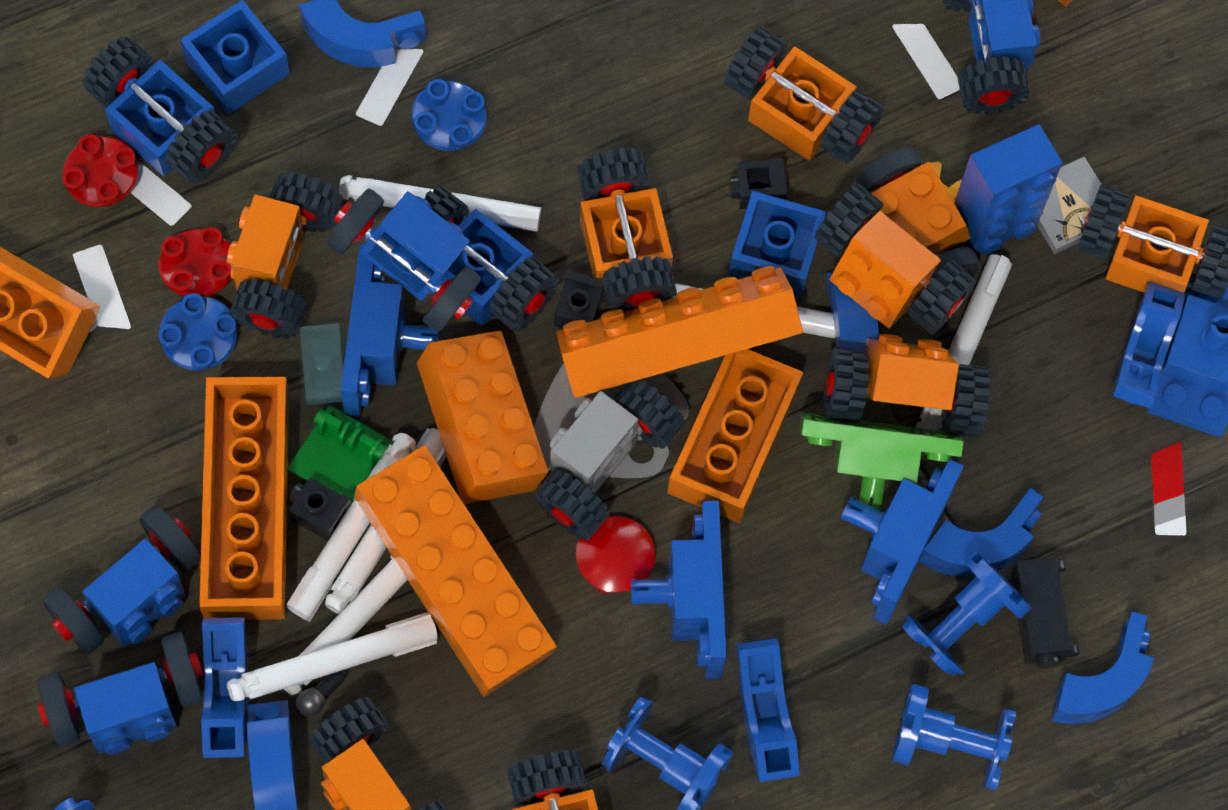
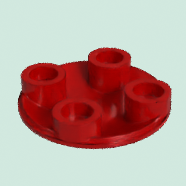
[62,134,139,207]
[159,227,232,297]
[576,516,655,594]

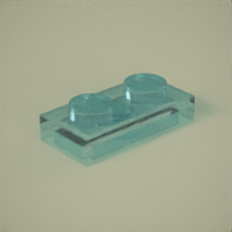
[300,323,343,405]

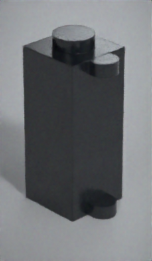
[1011,558,1080,668]

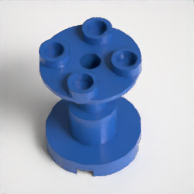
[902,550,1032,677]
[892,684,1016,791]
[601,697,734,810]

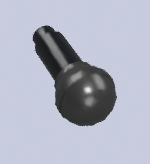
[296,669,349,717]

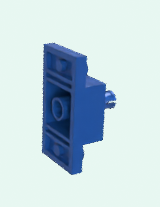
[341,244,440,419]
[1147,273,1228,438]
[840,459,964,625]
[631,501,726,679]

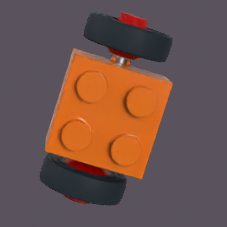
[856,148,981,296]

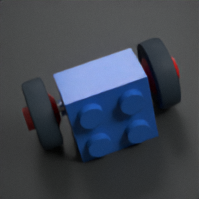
[325,188,481,332]
[42,505,201,654]
[37,632,204,755]

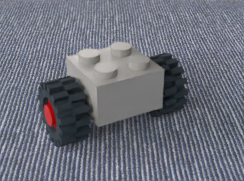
[533,380,685,541]

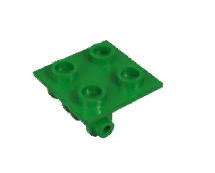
[288,405,394,504]

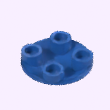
[411,79,487,151]
[159,294,238,371]

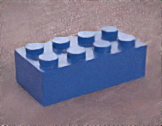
[954,124,1062,255]

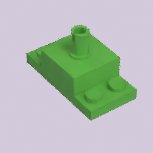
[799,412,964,511]

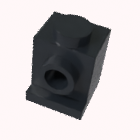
[730,159,787,209]
[554,270,604,330]
[287,478,351,541]

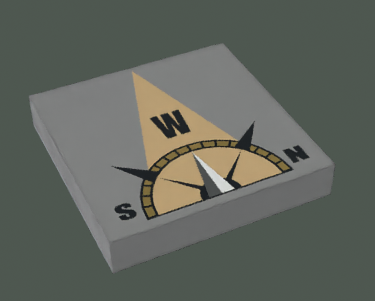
[1037,156,1122,254]

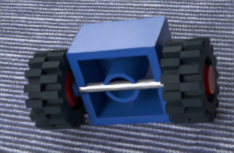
[942,0,1040,115]
[82,36,237,184]
[424,186,559,332]

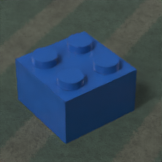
[180,0,290,115]
[728,191,827,298]

